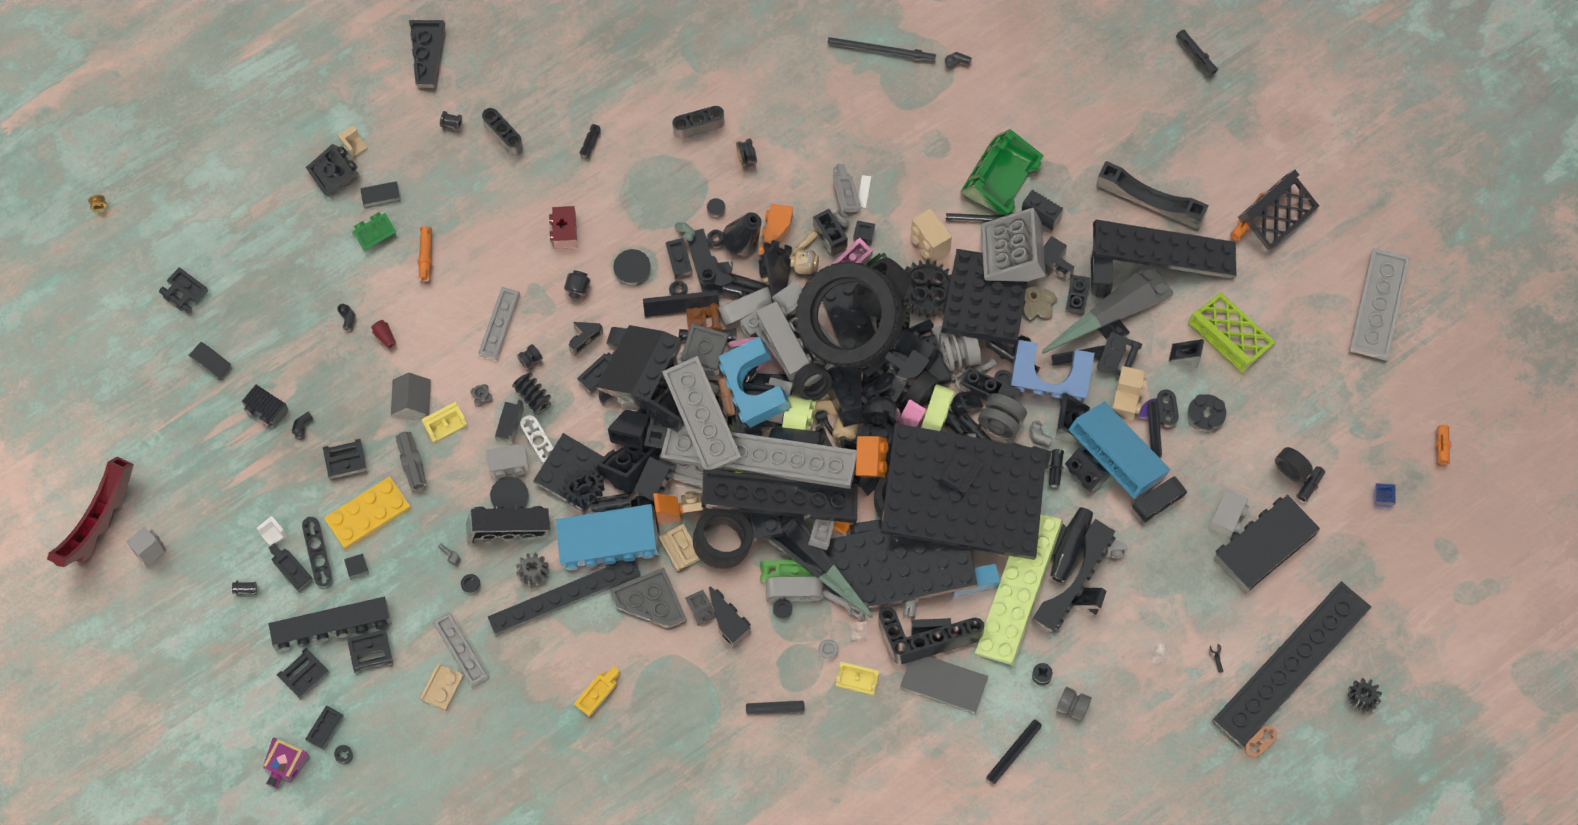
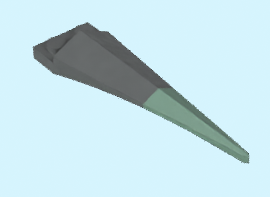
[1042,265,1174,354]

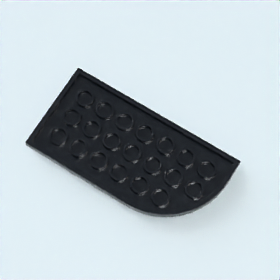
[823,528,978,608]

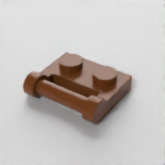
[686,303,722,334]

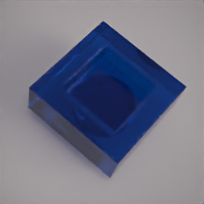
[1375,483,1396,505]

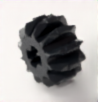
[1347,678,1382,713]

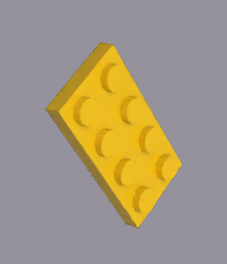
[324,476,411,550]

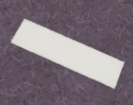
[858,175,871,208]

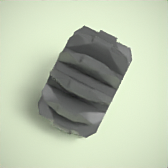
[516,552,549,586]

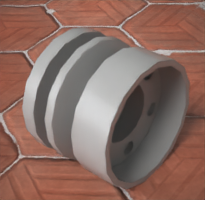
[939,333,981,371]

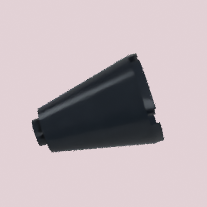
[722,212,762,256]

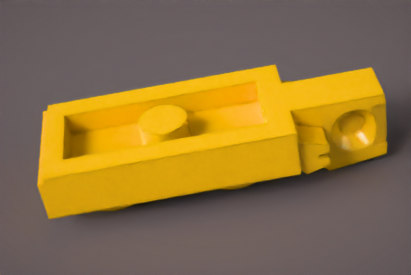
[574,666,621,718]

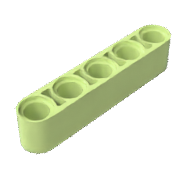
[921,384,955,431]

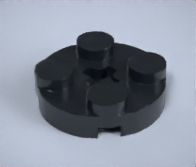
[1187,394,1226,433]

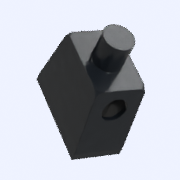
[608,407,650,450]

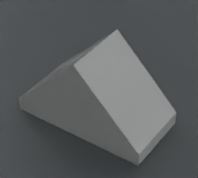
[772,281,802,311]

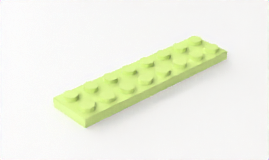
[975,514,1063,665]

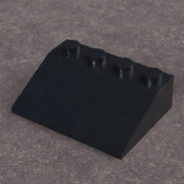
[596,325,681,410]

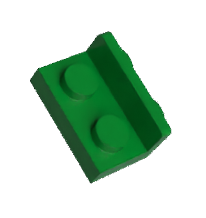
[352,212,396,251]

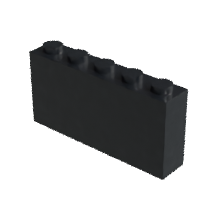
[1214,495,1320,594]

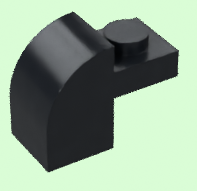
[1044,236,1075,280]
[884,349,929,380]

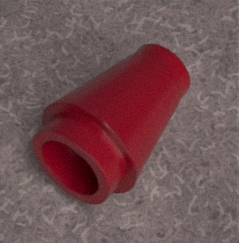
[371,320,396,349]

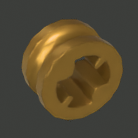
[88,195,107,211]

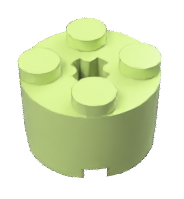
[782,395,817,431]

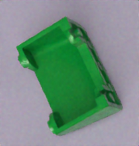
[961,129,1044,216]

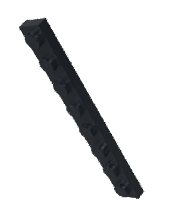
[487,560,641,636]

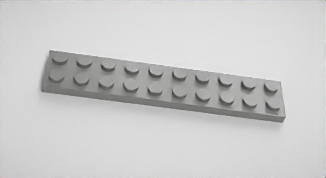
[660,425,857,489]

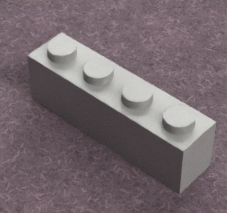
[756,301,812,381]

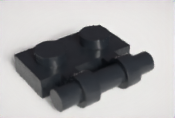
[159,267,209,314]
[591,493,631,512]

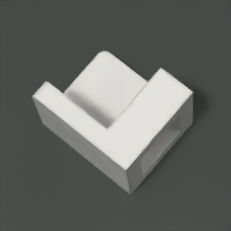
[256,516,287,546]

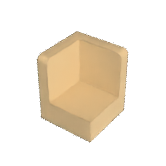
[338,125,367,159]

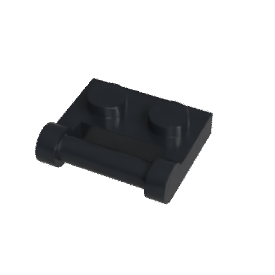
[1096,332,1143,377]
[323,438,367,480]
[347,629,394,673]
[277,648,330,700]

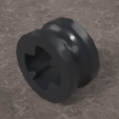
[334,745,353,765]

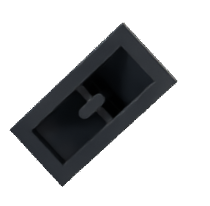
[1169,339,1204,368]

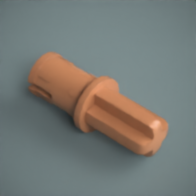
[718,378,735,417]

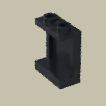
[646,387,685,433]

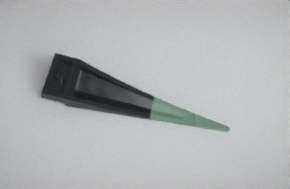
[767,516,872,618]

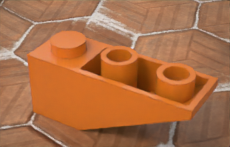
[758,204,793,255]

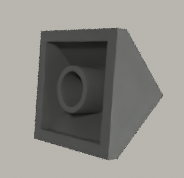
[391,372,431,416]

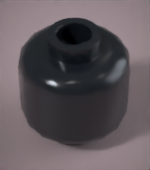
[564,270,591,299]

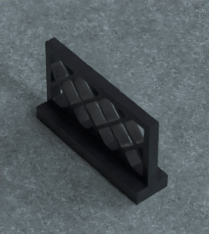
[1238,170,1319,250]

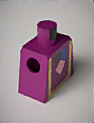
[263,737,310,789]

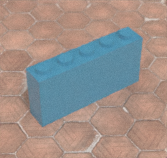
[1069,401,1171,499]
[556,504,660,570]

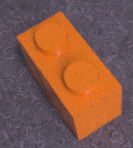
[856,436,888,477]

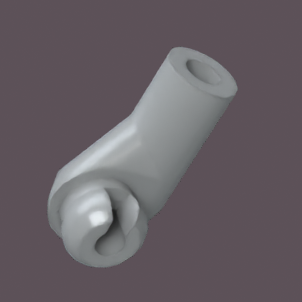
[1030,421,1053,447]

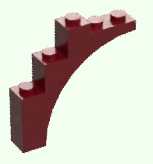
[47,456,134,567]

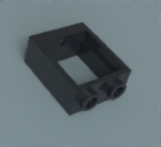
[1090,246,1113,299]

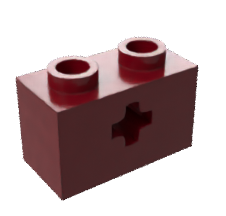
[549,206,577,249]

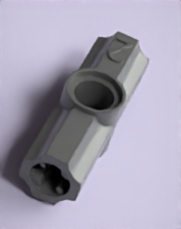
[395,431,427,490]

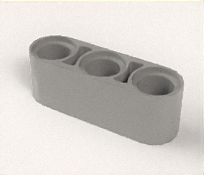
[718,286,772,325]
[766,577,823,602]

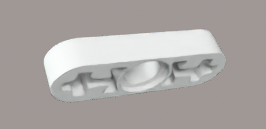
[520,415,553,464]

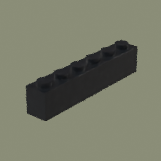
[268,596,392,652]

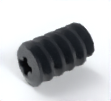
[512,372,551,415]

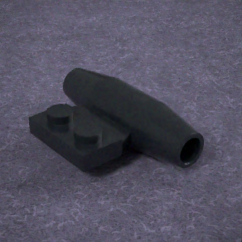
[1042,507,1093,584]

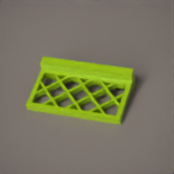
[1188,292,1275,373]

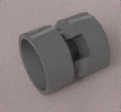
[1056,686,1092,721]

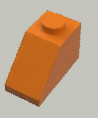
[653,493,684,525]

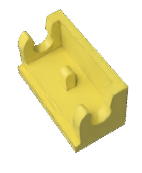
[421,402,467,443]
[836,662,879,696]

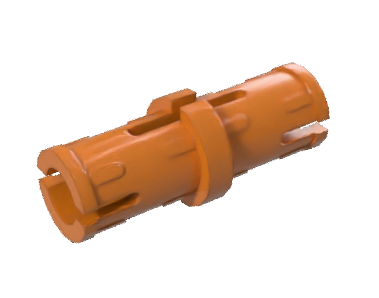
[1436,425,1451,465]

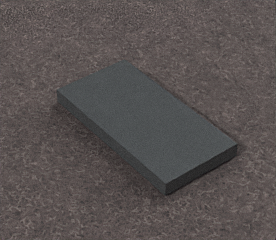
[900,656,988,714]

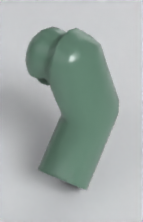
[675,222,696,241]

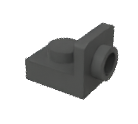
[685,590,715,625]

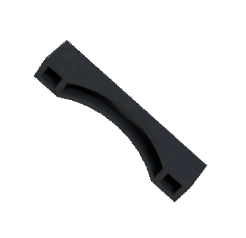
[1096,161,1209,230]
[1032,519,1116,633]

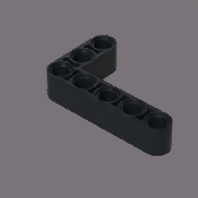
[878,606,984,665]

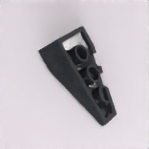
[596,446,662,494]

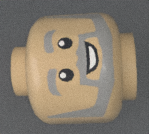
[791,250,819,275]

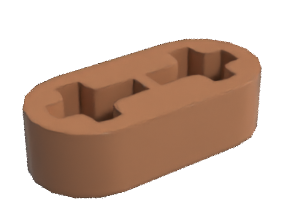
[1244,725,1277,759]

